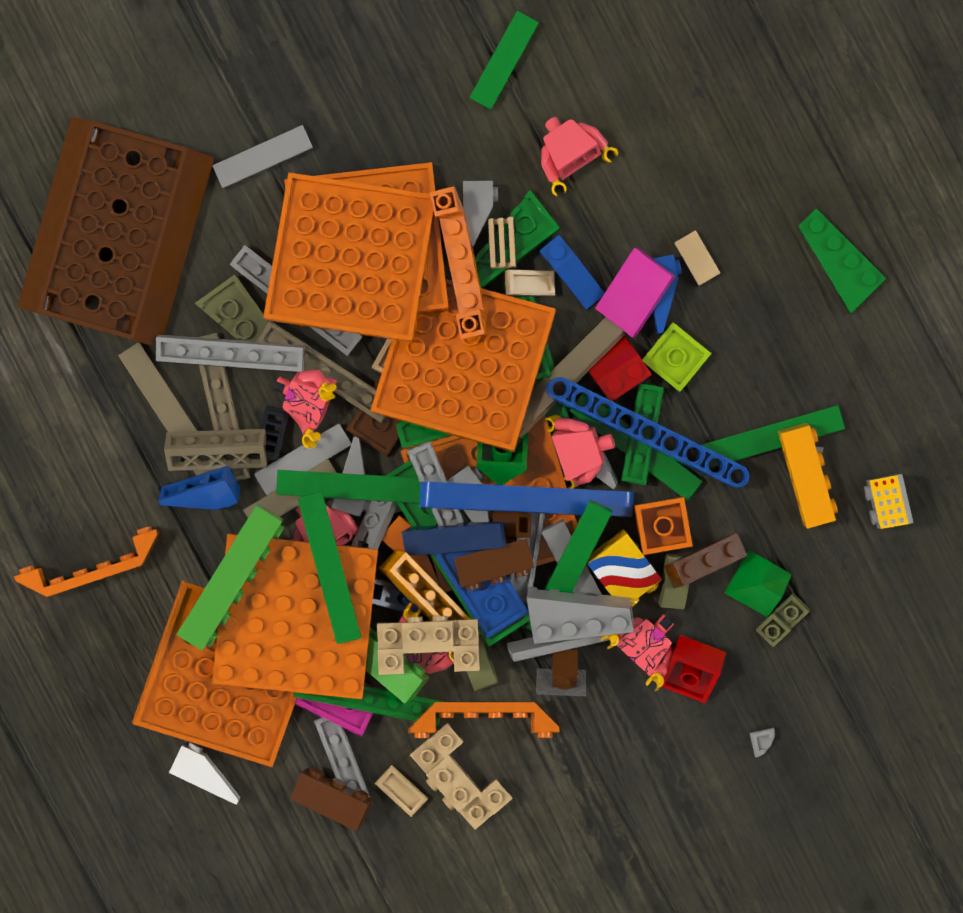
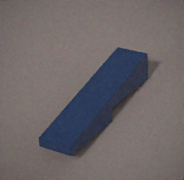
[401,522,507,556]

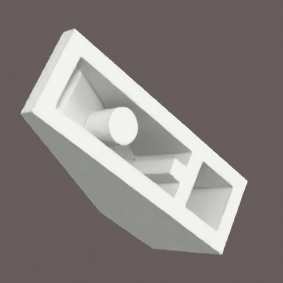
[169,742,241,805]

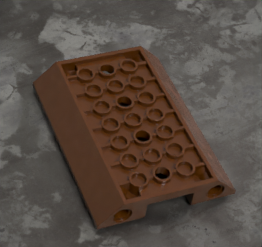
[17,117,215,347]

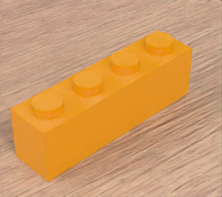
[778,423,838,529]
[379,550,470,621]

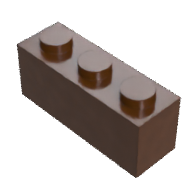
[664,533,747,588]
[453,539,535,591]
[290,767,374,831]

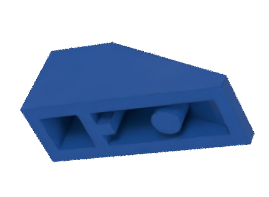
[539,235,605,310]
[652,254,681,334]
[158,466,241,510]

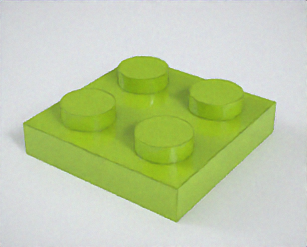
[642,322,711,392]

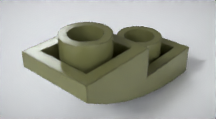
[658,554,689,609]
[756,592,810,647]
[467,634,499,692]

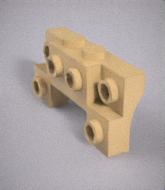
[377,616,480,675]
[410,722,513,830]

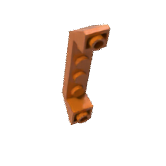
[430,187,486,339]
[14,526,160,597]
[408,702,559,738]

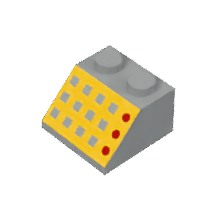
[864,474,913,529]

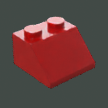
[588,336,652,401]
[661,635,726,703]

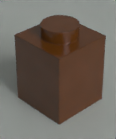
[492,512,532,539]
[552,650,578,690]

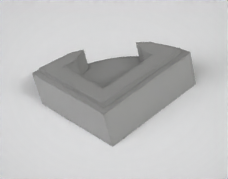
[749,727,775,757]

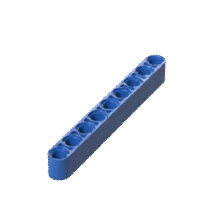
[546,377,749,487]
[419,482,634,517]

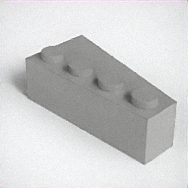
[527,587,634,644]

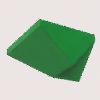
[476,433,528,485]
[724,550,792,617]

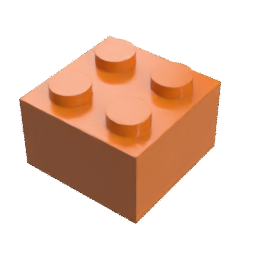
[634,497,693,555]

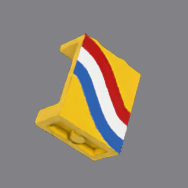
[587,529,662,607]

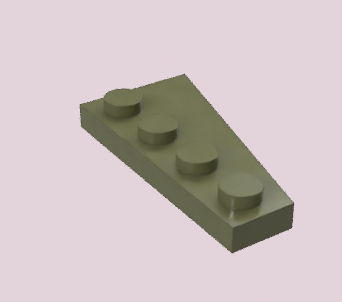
[195,275,269,342]

